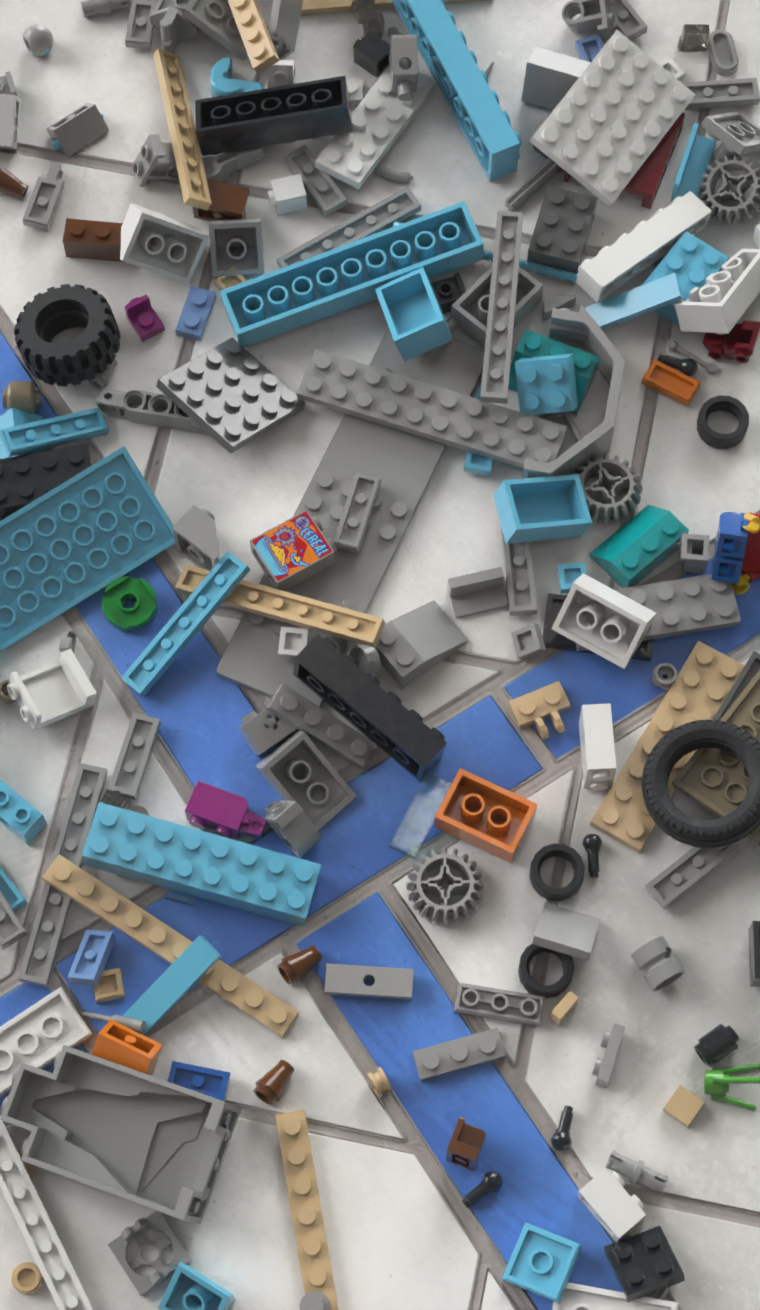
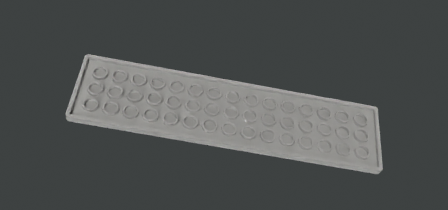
[217,327,485,708]

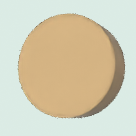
[12,1262,43,1295]

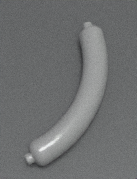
[374,162,413,183]

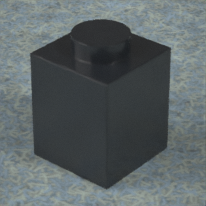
[353,31,390,78]

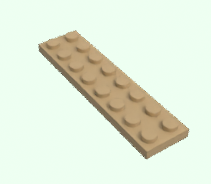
[590,641,745,853]

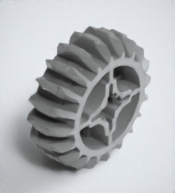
[699,154,760,224]
[575,453,643,525]
[406,847,484,925]

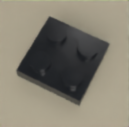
[604,1226,685,1302]

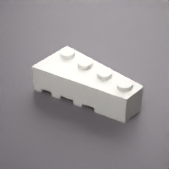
[674,249,760,335]

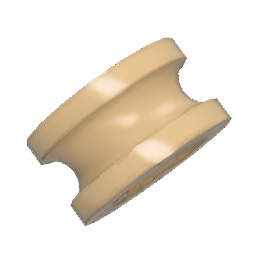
[367,1067,392,1098]

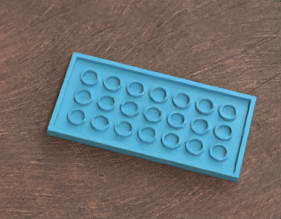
[0,446,175,651]

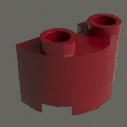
[702,320,760,363]

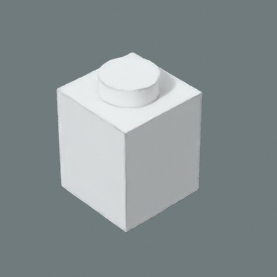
[267,174,307,215]

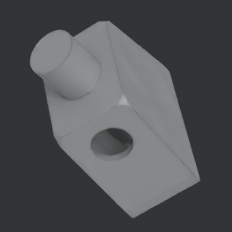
[389,35,419,101]

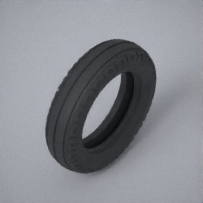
[642,720,760,848]

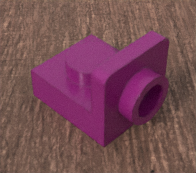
[124,295,165,342]

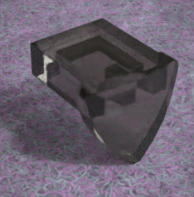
[677,24,710,52]

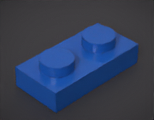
[168,1061,231,1102]

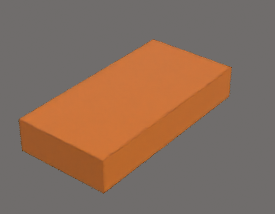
[641,359,701,407]

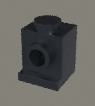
[431,273,466,314]

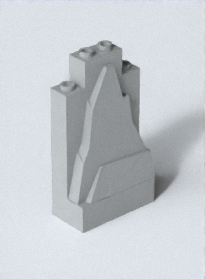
[0,1045,242,1224]

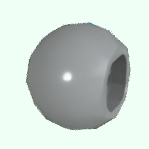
[23,24,54,56]

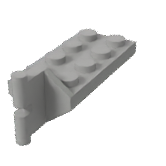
[150,0,200,53]

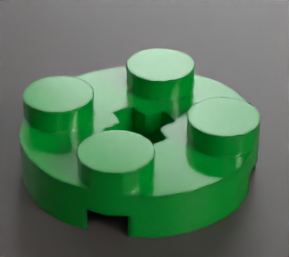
[102,576,157,632]

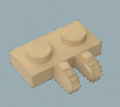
[508,681,571,740]

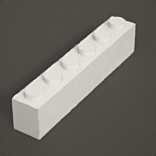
[576,191,712,303]

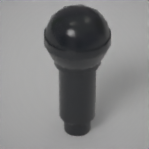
[658,354,698,376]
[582,834,602,878]
[551,1106,573,1151]
[462,1171,503,1208]

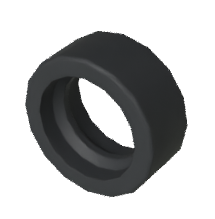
[697,395,749,449]
[530,843,585,901]
[518,944,574,998]

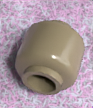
[3,381,42,414]

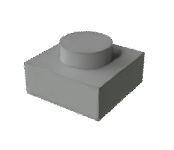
[511,623,546,659]

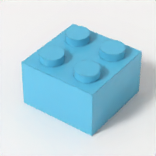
[515,354,578,415]

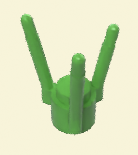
[704,1063,760,1111]

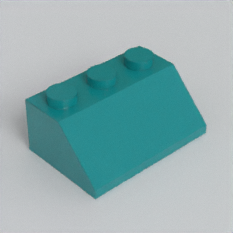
[508,329,599,415]
[589,504,689,588]

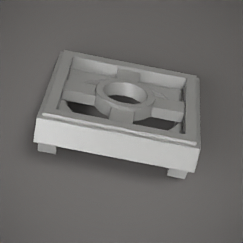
[108,1211,192,1297]

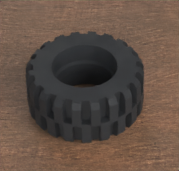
[14,284,121,387]

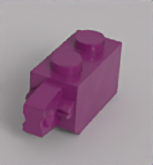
[185,781,267,839]

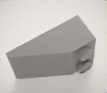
[375,600,468,689]
[255,730,357,831]

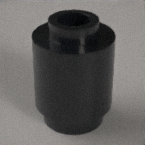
[694,1024,739,1066]

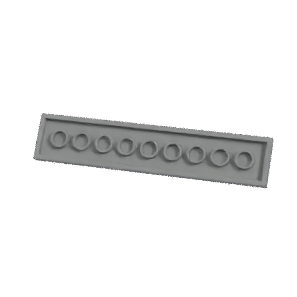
[297,349,567,469]

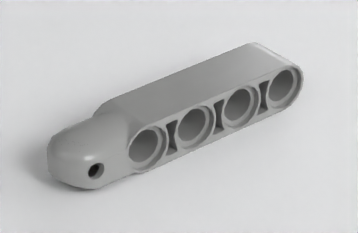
[96,390,209,435]

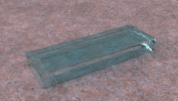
[390,772,452,860]

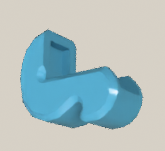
[210,57,264,97]

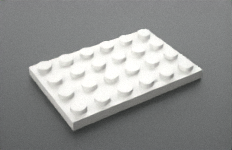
[529,30,696,207]

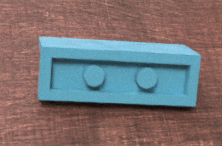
[671,123,717,202]

